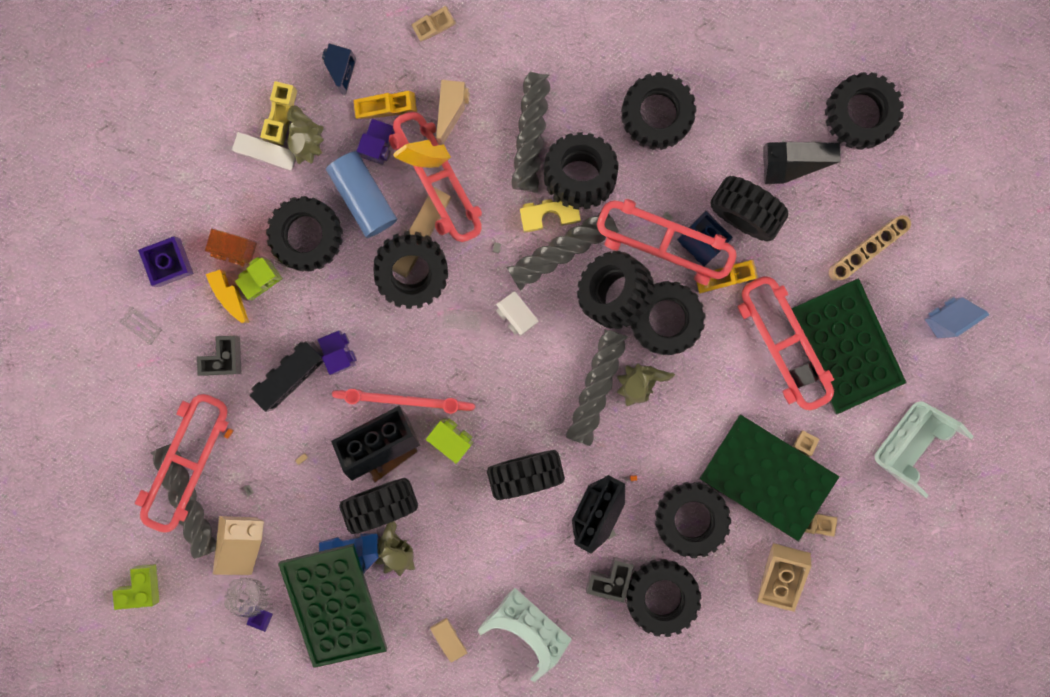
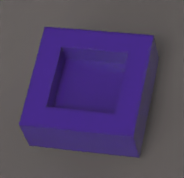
[246,606,273,632]

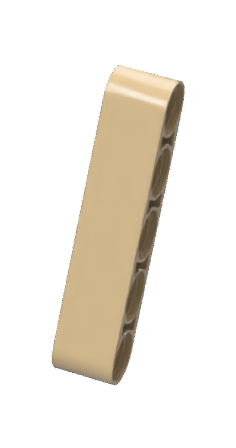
[392,187,451,278]
[828,215,911,281]

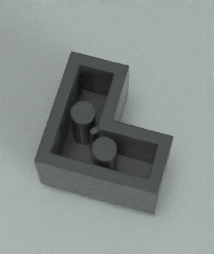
[197,335,242,376]
[586,557,634,603]

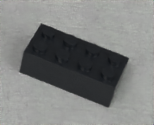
[249,341,324,412]
[331,405,420,481]

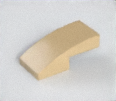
[411,6,456,42]
[792,430,820,457]
[805,514,838,537]
[430,618,467,663]

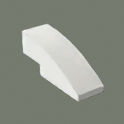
[232,132,295,171]

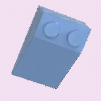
[925,297,989,338]

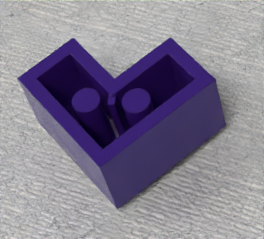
[357,118,395,165]
[317,330,357,375]

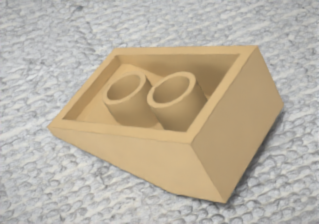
[436,80,470,145]
[213,516,264,575]
[757,543,812,612]

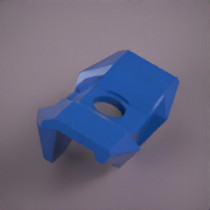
[319,533,379,574]

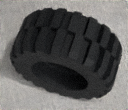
[621,72,697,150]
[825,72,904,150]
[544,132,619,210]
[710,176,788,242]
[266,196,343,272]
[373,231,448,309]
[577,251,654,329]
[630,281,706,355]
[487,450,565,500]
[339,478,418,534]
[655,482,731,558]
[626,559,702,637]

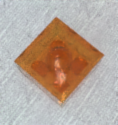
[205,228,257,267]

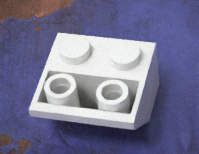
[496,291,539,336]

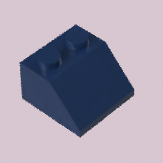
[322,43,356,95]
[677,211,733,266]

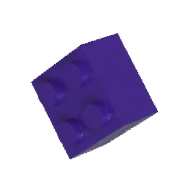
[138,236,194,287]

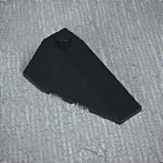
[763,142,841,184]

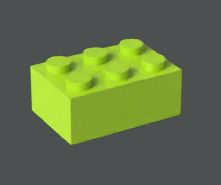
[425,418,473,464]

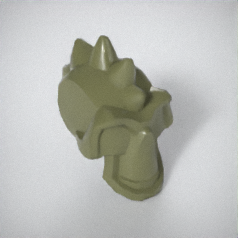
[287,105,324,164]
[617,363,675,406]
[375,521,415,576]

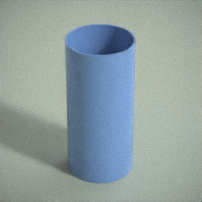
[326,151,398,238]

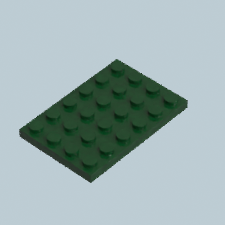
[791,278,907,415]
[699,414,840,542]
[278,543,387,668]

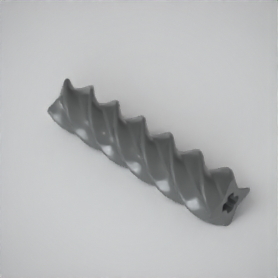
[511,72,550,192]
[506,212,619,291]
[566,329,628,446]
[150,444,216,559]

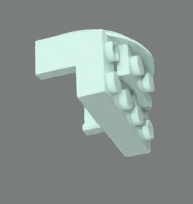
[478,588,572,682]

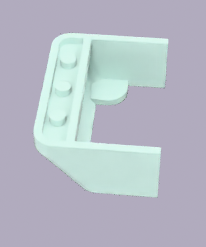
[875,401,974,498]

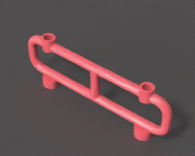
[389,112,482,242]
[597,199,737,285]
[737,276,834,410]
[332,388,476,414]
[134,394,229,533]

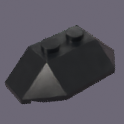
[572,475,625,554]

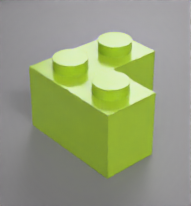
[235,257,283,301]
[113,564,159,610]

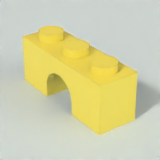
[260,81,297,146]
[520,199,581,233]

